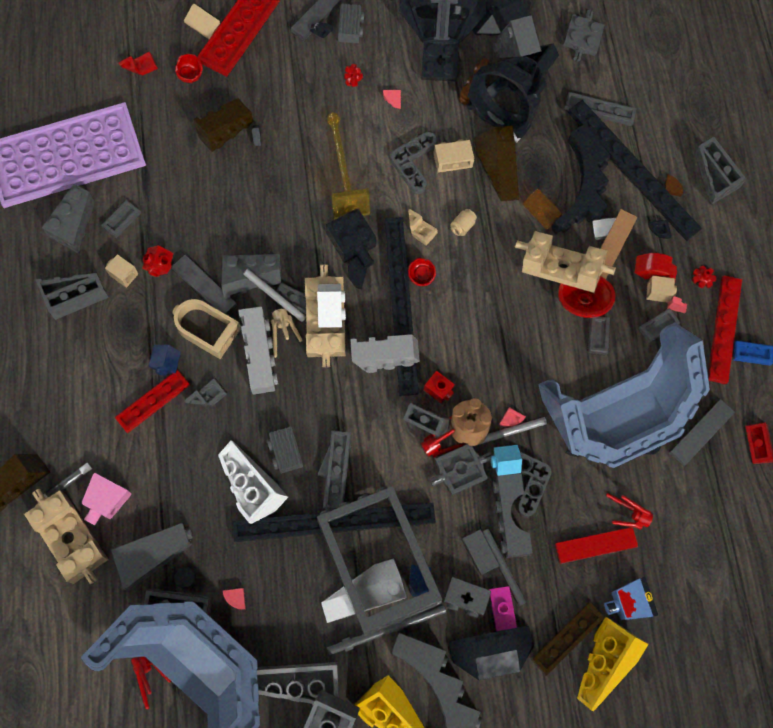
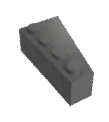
[493,15,541,58]

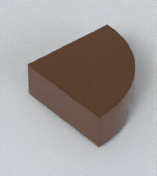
[664,175,683,197]

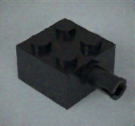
[326,208,376,268]

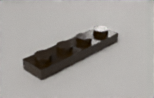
[531,602,605,676]

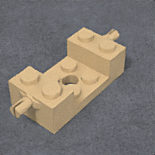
[515,231,616,293]
[305,265,345,367]
[24,489,109,584]

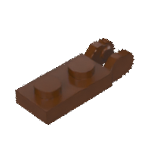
[459,57,489,105]

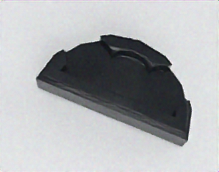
[348,256,367,290]

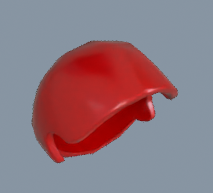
[175,53,203,83]
[408,258,436,287]

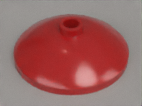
[558,276,615,318]

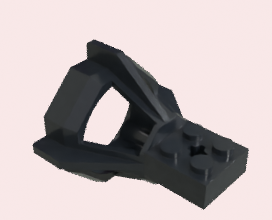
[399,0,487,82]
[467,43,559,138]

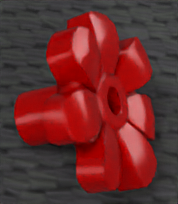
[345,64,363,87]
[692,266,716,288]

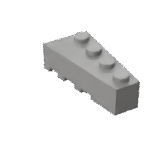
[239,307,278,395]
[257,662,339,705]

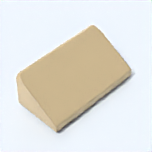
[184,4,220,40]

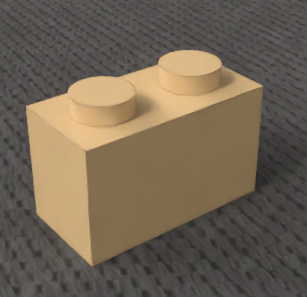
[434,140,474,173]

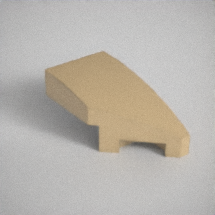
[408,209,438,246]

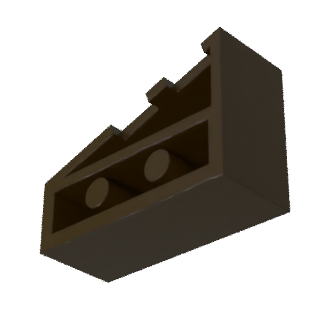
[193,98,253,152]
[0,454,51,512]

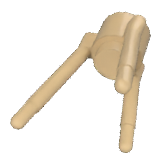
[271,309,302,358]

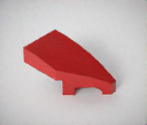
[119,51,158,75]

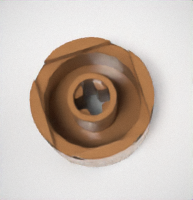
[450,398,492,446]

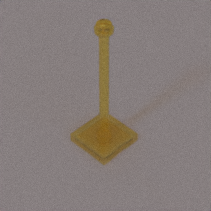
[327,113,370,220]

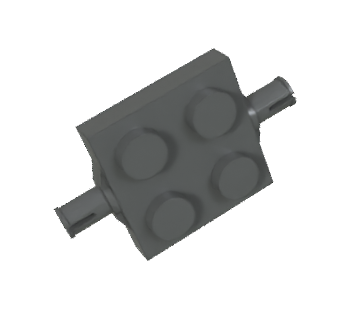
[563,10,605,62]
[429,444,492,496]

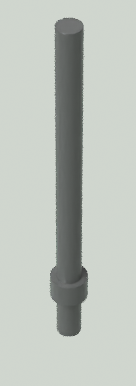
[327,605,446,655]

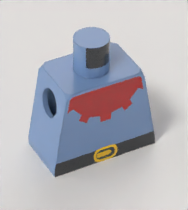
[604,577,658,620]

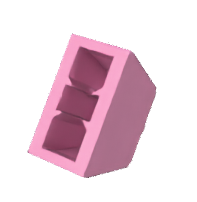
[82,473,131,525]

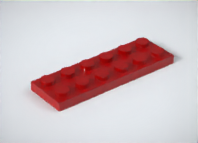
[197,0,280,77]

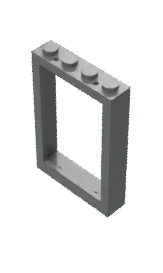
[317,486,442,636]

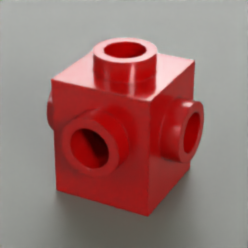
[142,245,173,277]

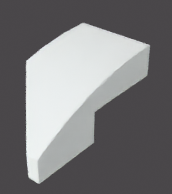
[592,218,616,240]

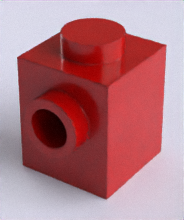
[424,371,455,404]

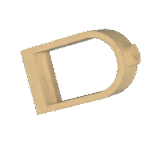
[172,299,241,359]

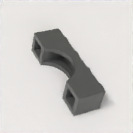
[493,473,533,558]

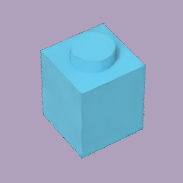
[491,445,522,476]

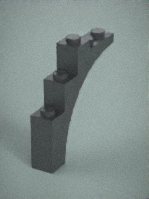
[391,633,482,728]

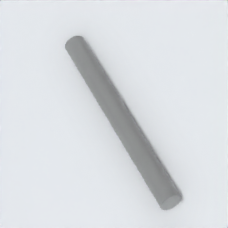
[243,268,306,322]
[475,417,547,446]

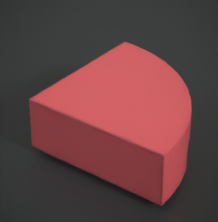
[383,90,401,109]
[667,296,687,313]
[499,407,526,427]
[223,588,246,610]

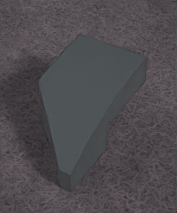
[185,379,228,406]

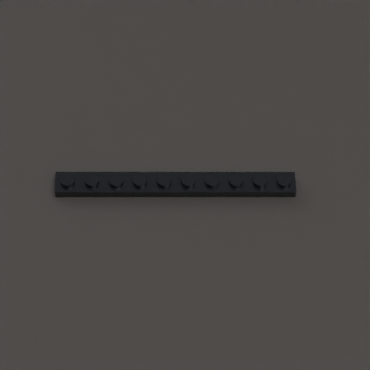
[568,100,702,241]
[385,217,419,396]
[233,503,436,542]

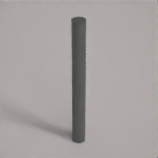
[482,529,527,606]

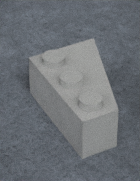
[350,335,420,373]

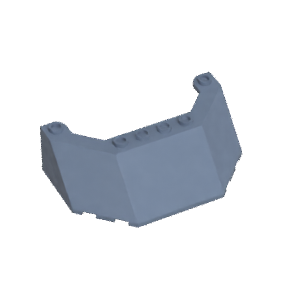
[538,323,710,468]
[81,602,260,728]

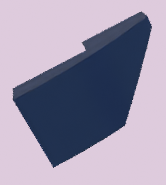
[409,565,431,597]

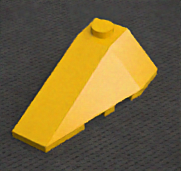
[577,617,648,711]
[354,675,424,728]

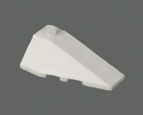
[218,441,288,524]
[321,559,407,623]

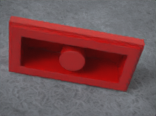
[745,422,773,464]

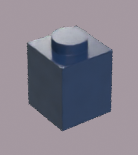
[148,345,181,376]

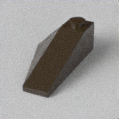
[474,126,519,201]

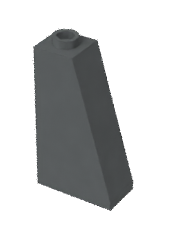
[111,523,193,591]

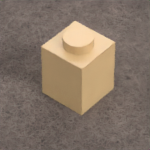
[105,254,138,288]
[646,276,677,303]

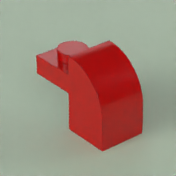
[634,253,677,280]

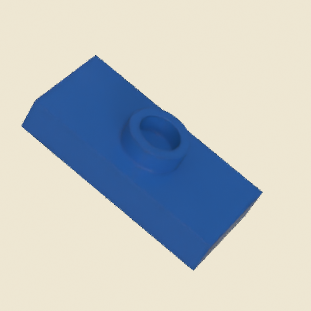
[733,341,773,366]

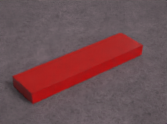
[114,369,190,434]
[555,527,638,564]

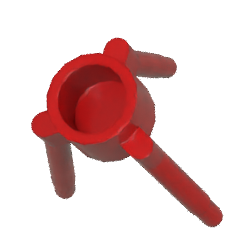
[420,416,466,458]
[606,493,653,530]
[131,657,171,709]

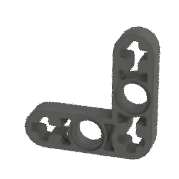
[391,132,437,194]
[517,452,551,518]

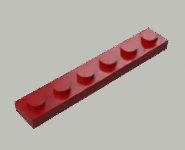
[708,275,742,384]

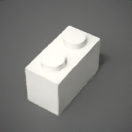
[317,284,346,327]

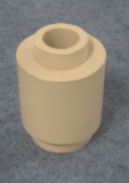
[451,209,477,236]

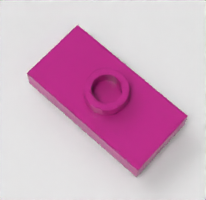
[489,586,517,631]

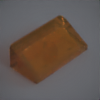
[523,189,562,230]

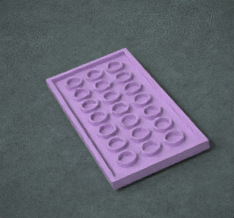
[0,102,146,208]

